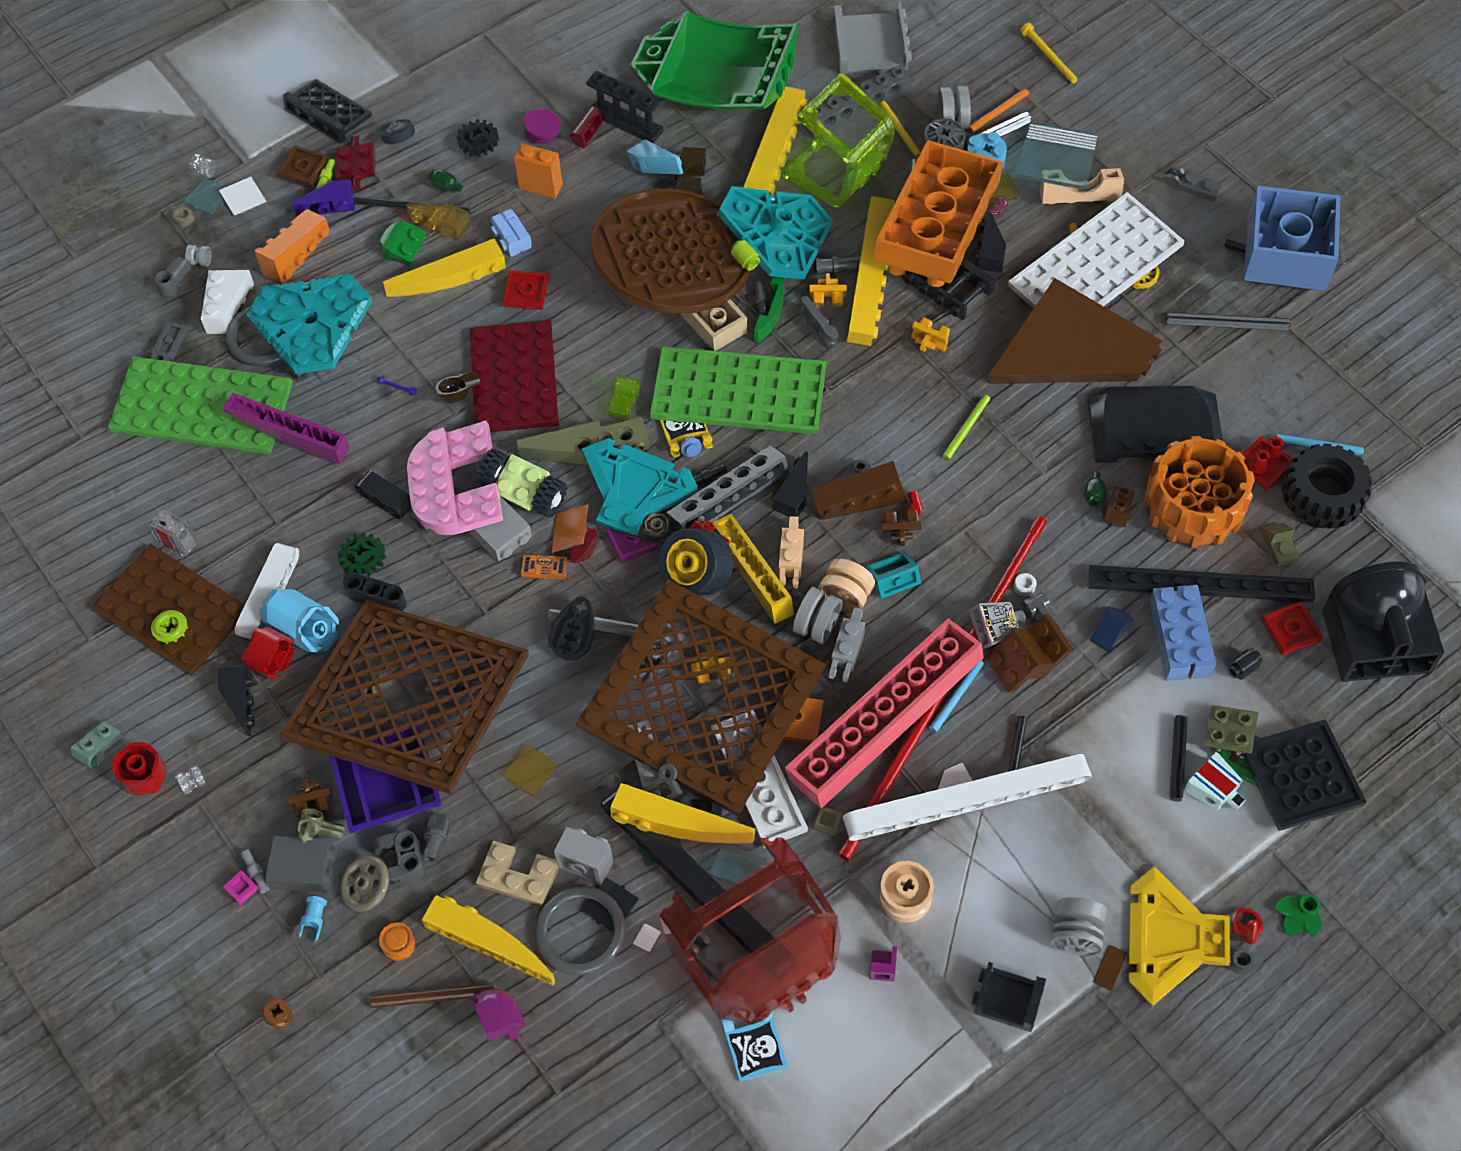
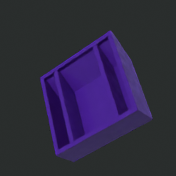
[330,725,442,834]

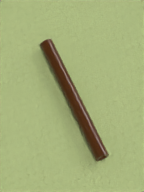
[370,983,495,1008]

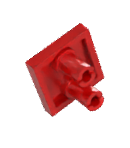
[1242,436,1293,491]

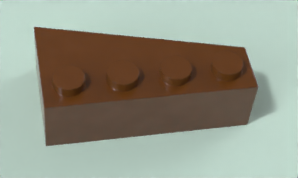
[811,461,908,520]

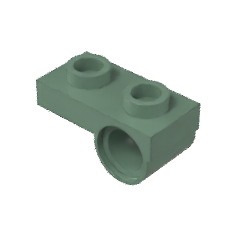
[70,721,121,769]

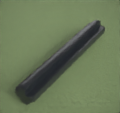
[1169,715,1188,802]

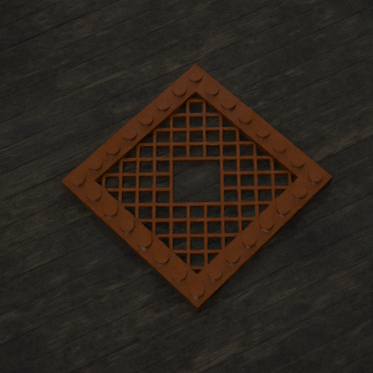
[576,579,826,816]
[280,600,529,794]

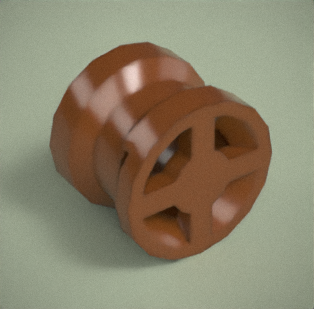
[264,999,292,1028]

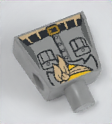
[969,602,1026,650]

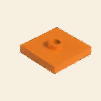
[779,694,824,744]

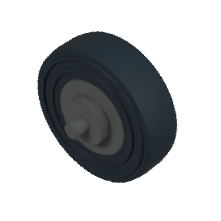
[380,119,415,145]

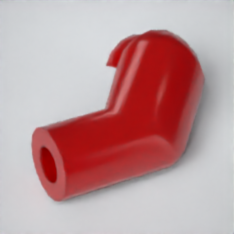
[906,490,923,517]

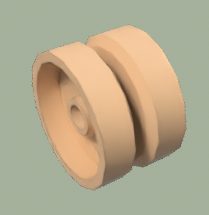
[818,559,875,613]
[879,861,934,923]

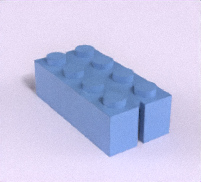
[1149,585,1216,681]

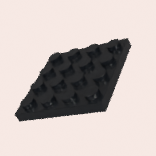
[1241,719,1367,831]

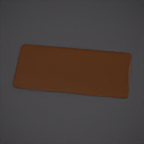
[1094,945,1127,991]

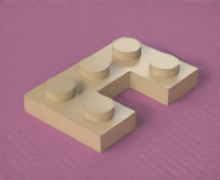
[476,841,559,907]

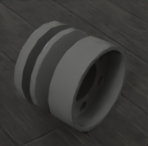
[923,118,966,150]

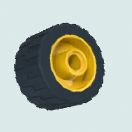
[658,528,734,596]

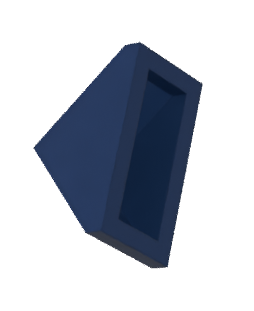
[1090,607,1133,652]

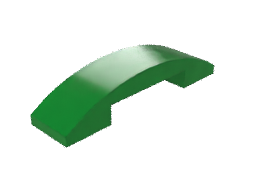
[754,276,784,343]

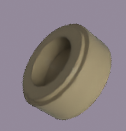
[173,207,194,226]

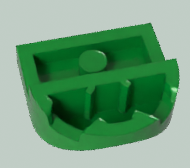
[379,222,428,266]

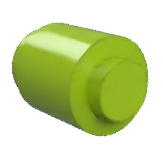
[731,240,760,271]

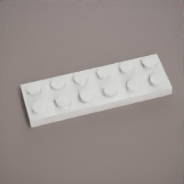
[711,710,808,849]

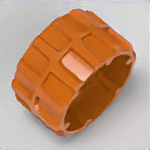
[1143,436,1255,549]

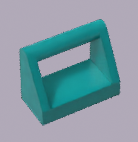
[865,551,921,599]

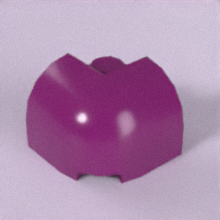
[471,989,526,1042]

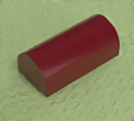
[570,107,603,148]

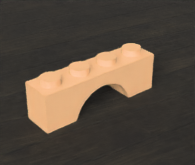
[1040,168,1124,204]

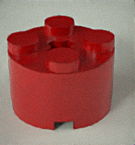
[241,627,295,679]
[112,742,166,795]

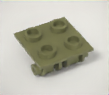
[1204,705,1259,755]

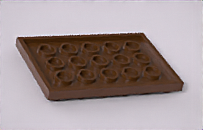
[91,543,245,676]

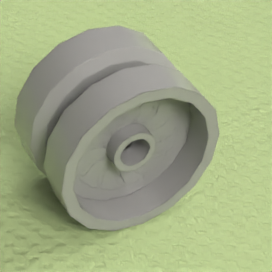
[937,85,971,129]
[793,587,843,645]

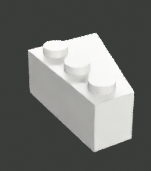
[201,270,254,334]

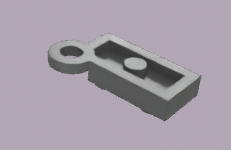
[642,764,683,800]

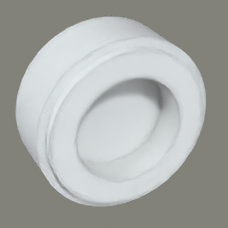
[1014,573,1037,596]

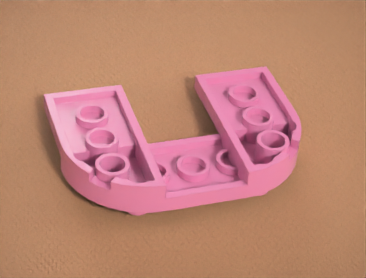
[407,421,503,535]

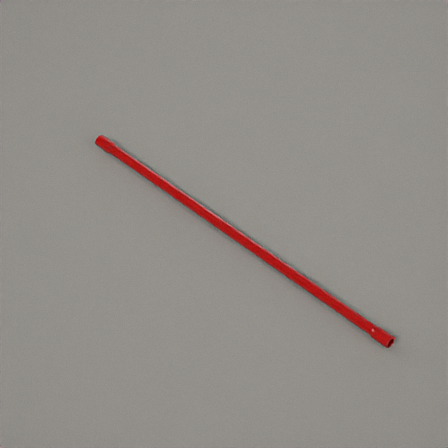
[837,516,1047,861]

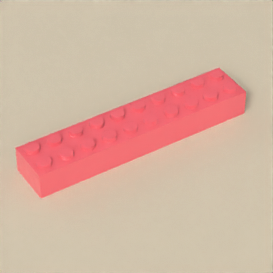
[785,618,984,809]

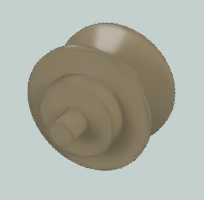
[359,673,385,694]

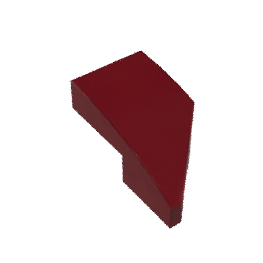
[569,528,598,563]

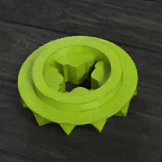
[151,610,188,644]

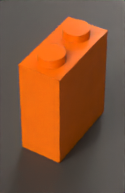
[514,143,563,199]

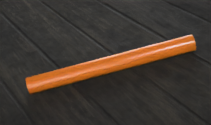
[968,88,1029,133]

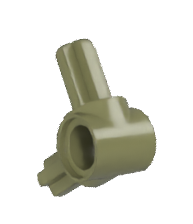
[296,808,345,843]

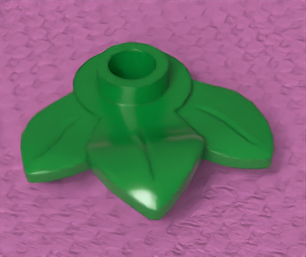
[1274,894,1322,936]

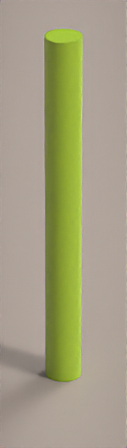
[942,394,990,461]

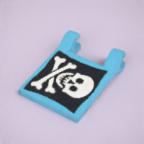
[721,1001,788,1082]

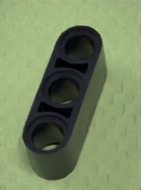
[354,470,412,520]
[343,573,407,611]

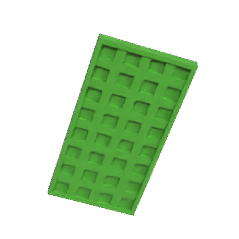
[650,346,827,435]
[108,356,293,454]

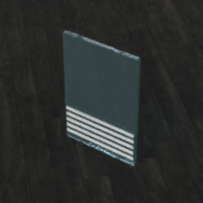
[1015,121,1099,190]

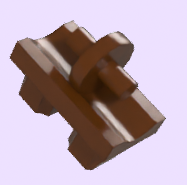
[882,510,921,546]
[287,777,333,817]

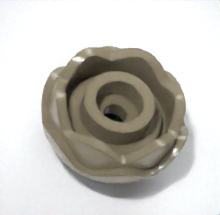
[644,513,670,538]

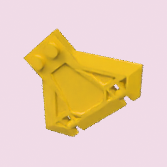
[1129,866,1230,1006]

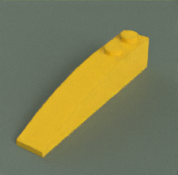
[383,238,506,297]
[712,514,794,624]
[611,783,755,843]
[422,895,555,986]

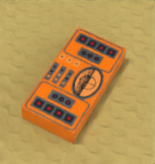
[521,555,568,580]

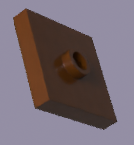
[276,145,329,188]

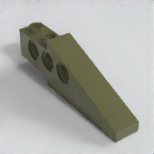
[516,417,649,465]

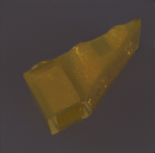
[406,204,471,241]

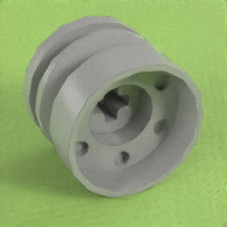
[1051,897,1107,956]

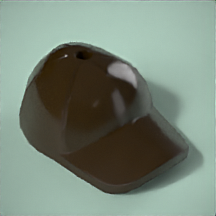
[436,372,481,403]

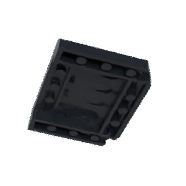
[1088,386,1223,463]

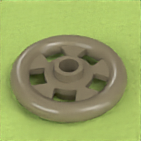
[340,855,389,912]

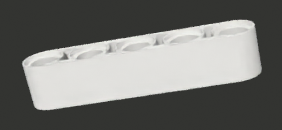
[235,543,299,640]

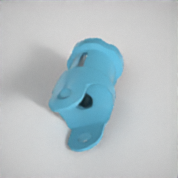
[298,896,327,942]

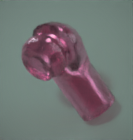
[983,197,1008,218]

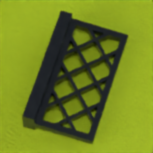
[283,79,372,144]

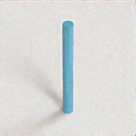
[1276,434,1364,456]
[929,660,984,733]

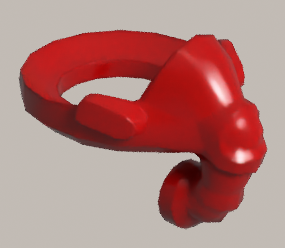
[1231,908,1264,944]

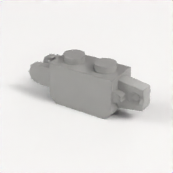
[829,607,865,683]

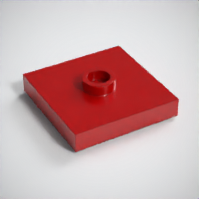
[502,270,550,310]
[1260,601,1324,656]

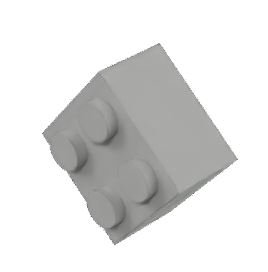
[554,827,613,886]

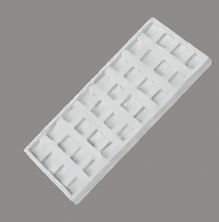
[1008,192,1184,309]

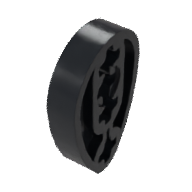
[548,596,595,661]

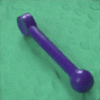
[377,376,417,396]

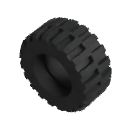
[1282,443,1373,529]

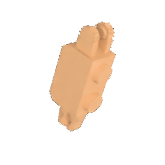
[779,516,804,588]

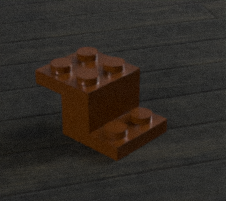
[986,614,1074,693]

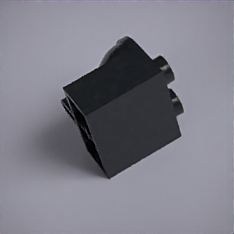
[1322,562,1444,682]

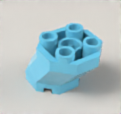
[259,589,339,652]

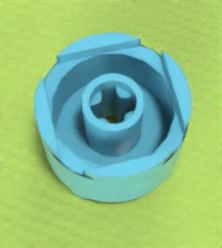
[967,132,1007,169]

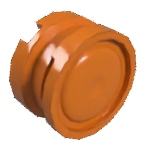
[379,922,416,961]

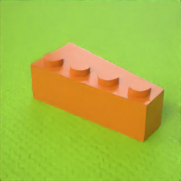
[254,209,330,285]

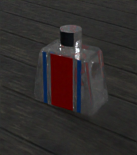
[149,509,199,557]

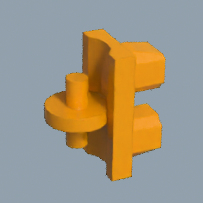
[809,273,847,306]
[911,318,950,352]
[690,645,731,684]

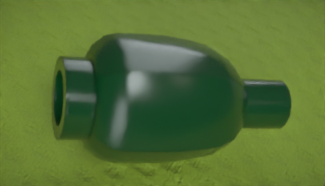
[428,169,463,192]
[1084,471,1106,507]

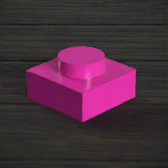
[223,870,259,905]

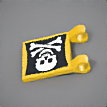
[660,420,713,458]

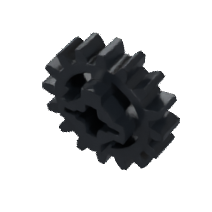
[456,119,499,157]

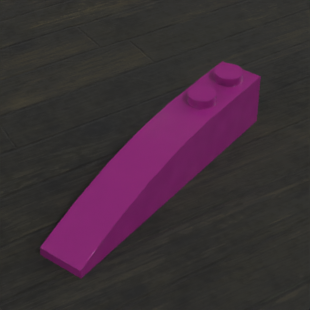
[223,392,350,464]

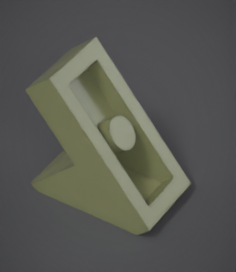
[1261,523,1300,566]

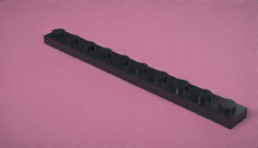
[1089,565,1315,602]

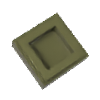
[813,807,843,836]

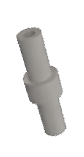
[241,850,270,893]

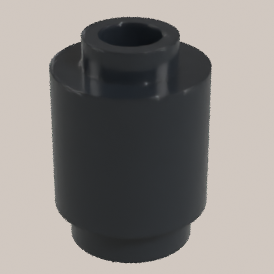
[1228,648,1263,680]

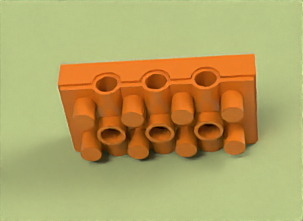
[874,140,1003,287]

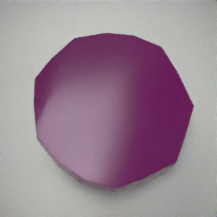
[524,109,561,144]

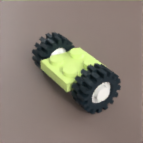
[475,448,567,518]

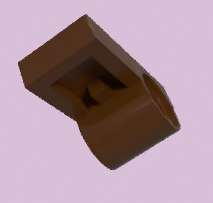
[1104,486,1135,528]

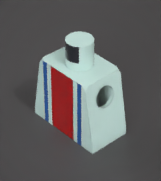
[1184,752,1246,810]

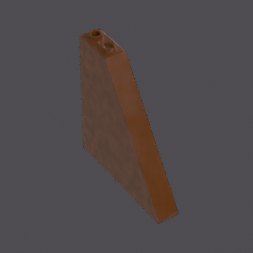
[987,278,1162,384]

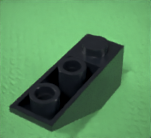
[975,210,1006,273]
[772,451,808,517]
[218,665,255,736]

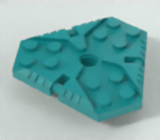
[717,186,833,279]
[246,274,372,374]

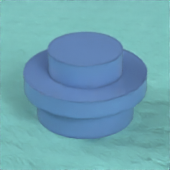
[681,437,702,457]

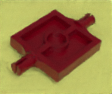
[335,135,376,191]

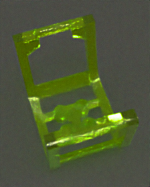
[783,73,895,207]

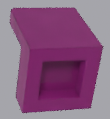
[870,946,897,982]

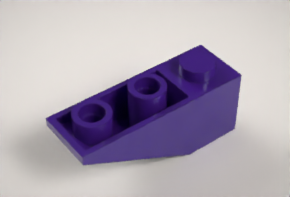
[292,180,355,217]

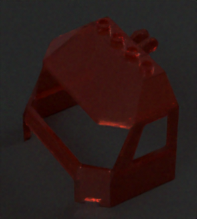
[659,837,841,1024]

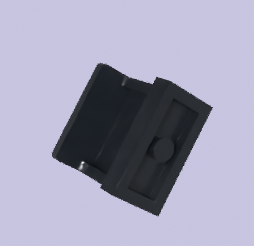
[971,962,1046,1032]

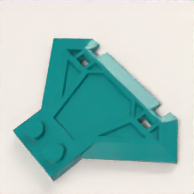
[582,438,699,537]

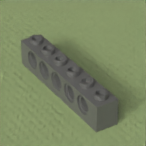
[803,64,911,139]
[667,445,790,531]

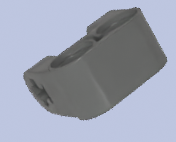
[373,830,425,888]

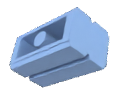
[490,209,532,257]

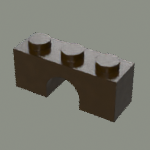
[673,147,706,195]

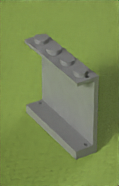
[833,1,912,74]

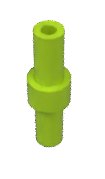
[315,159,335,190]

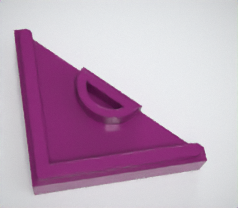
[605,528,658,564]

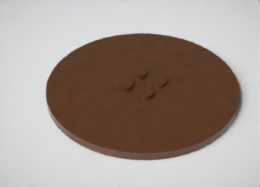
[590,188,751,314]

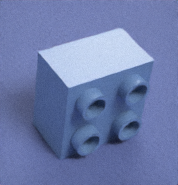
[1244,186,1341,291]

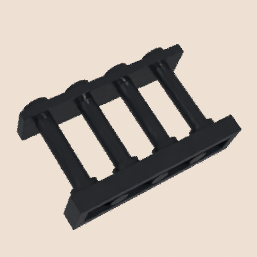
[586,71,663,143]
[901,258,996,320]

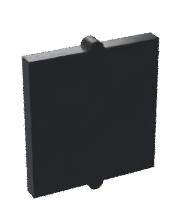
[582,878,639,932]

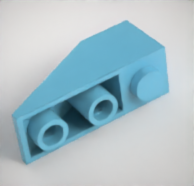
[627,140,683,174]

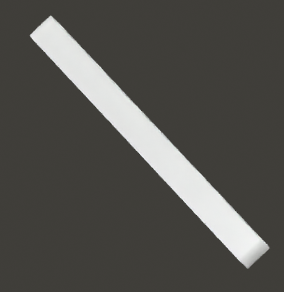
[842,754,1092,841]

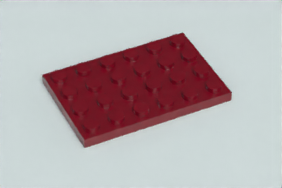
[470,320,559,432]

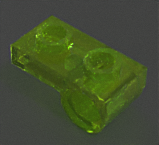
[608,376,641,420]

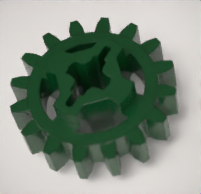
[337,532,386,577]

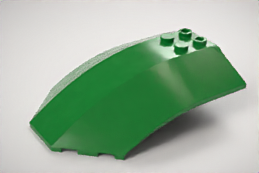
[631,10,799,110]

